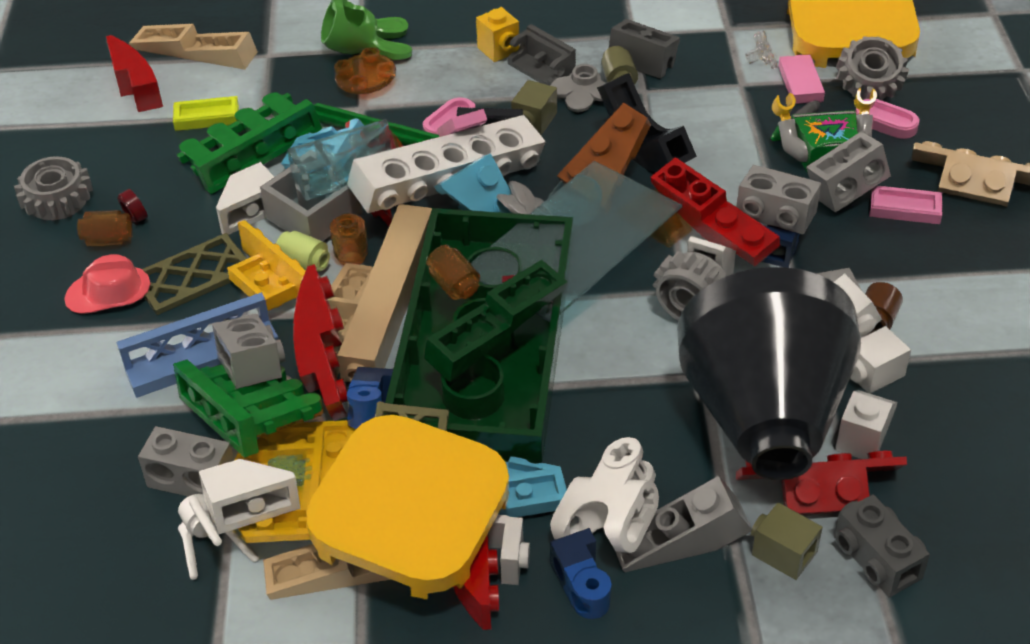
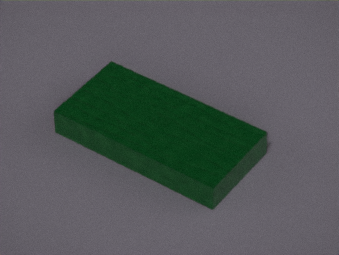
[384,208,573,464]

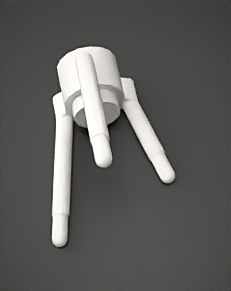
[178,494,259,580]

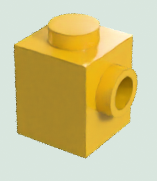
[476,7,520,63]

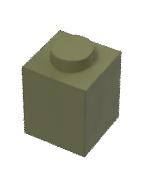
[511,80,557,135]
[751,502,823,580]

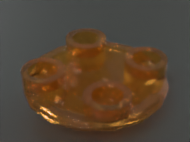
[334,47,396,94]

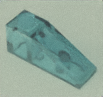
[287,119,391,201]

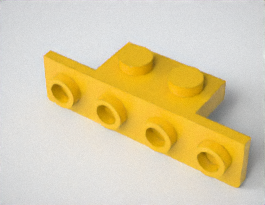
[227,220,306,311]

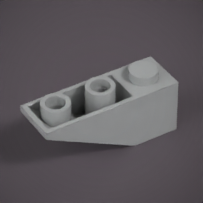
[615,476,752,572]

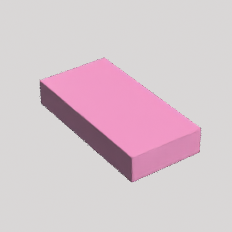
[778,54,825,104]
[437,109,487,137]
[869,186,942,224]

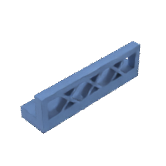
[116,292,279,398]

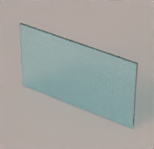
[463,161,682,322]

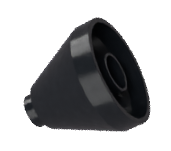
[677,267,861,480]

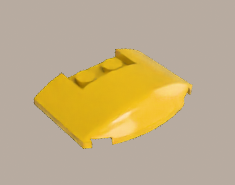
[235,420,356,543]

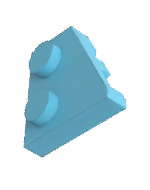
[434,153,512,213]
[498,456,567,517]

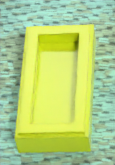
[173,96,239,131]

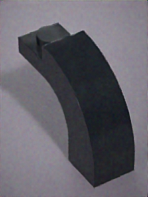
[597,73,697,172]

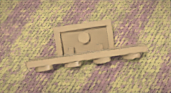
[912,141,1030,206]

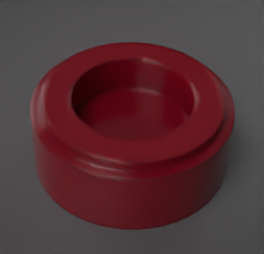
[117,189,148,224]

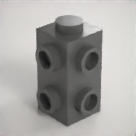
[835,494,930,598]

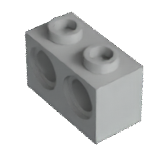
[806,131,891,212]
[736,164,821,234]
[212,314,285,389]
[138,426,234,497]

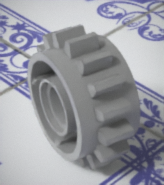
[836,36,909,101]
[14,156,93,220]
[653,251,727,321]

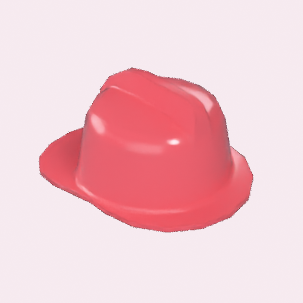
[64,254,151,314]

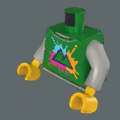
[772,88,877,172]

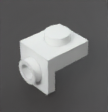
[488,515,530,585]

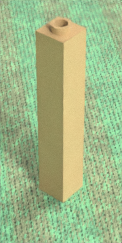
[337,204,432,383]

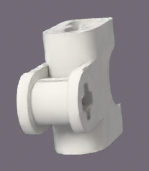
[550,437,659,553]

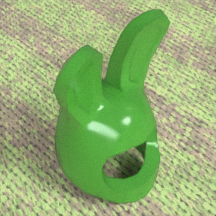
[321,0,412,60]

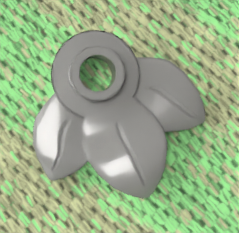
[550,64,605,112]
[496,181,553,216]

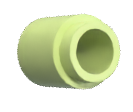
[276,231,330,273]

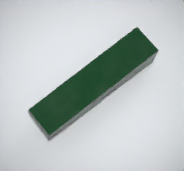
[424,260,568,382]

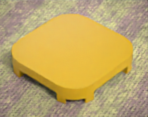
[787,0,920,68]
[306,415,509,600]

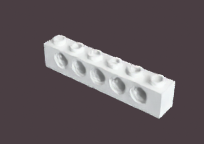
[347,115,546,213]

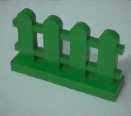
[176,92,322,194]
[173,359,322,458]

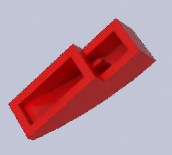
[106,35,163,112]

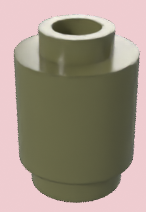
[601,46,638,85]

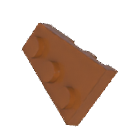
[557,102,651,215]

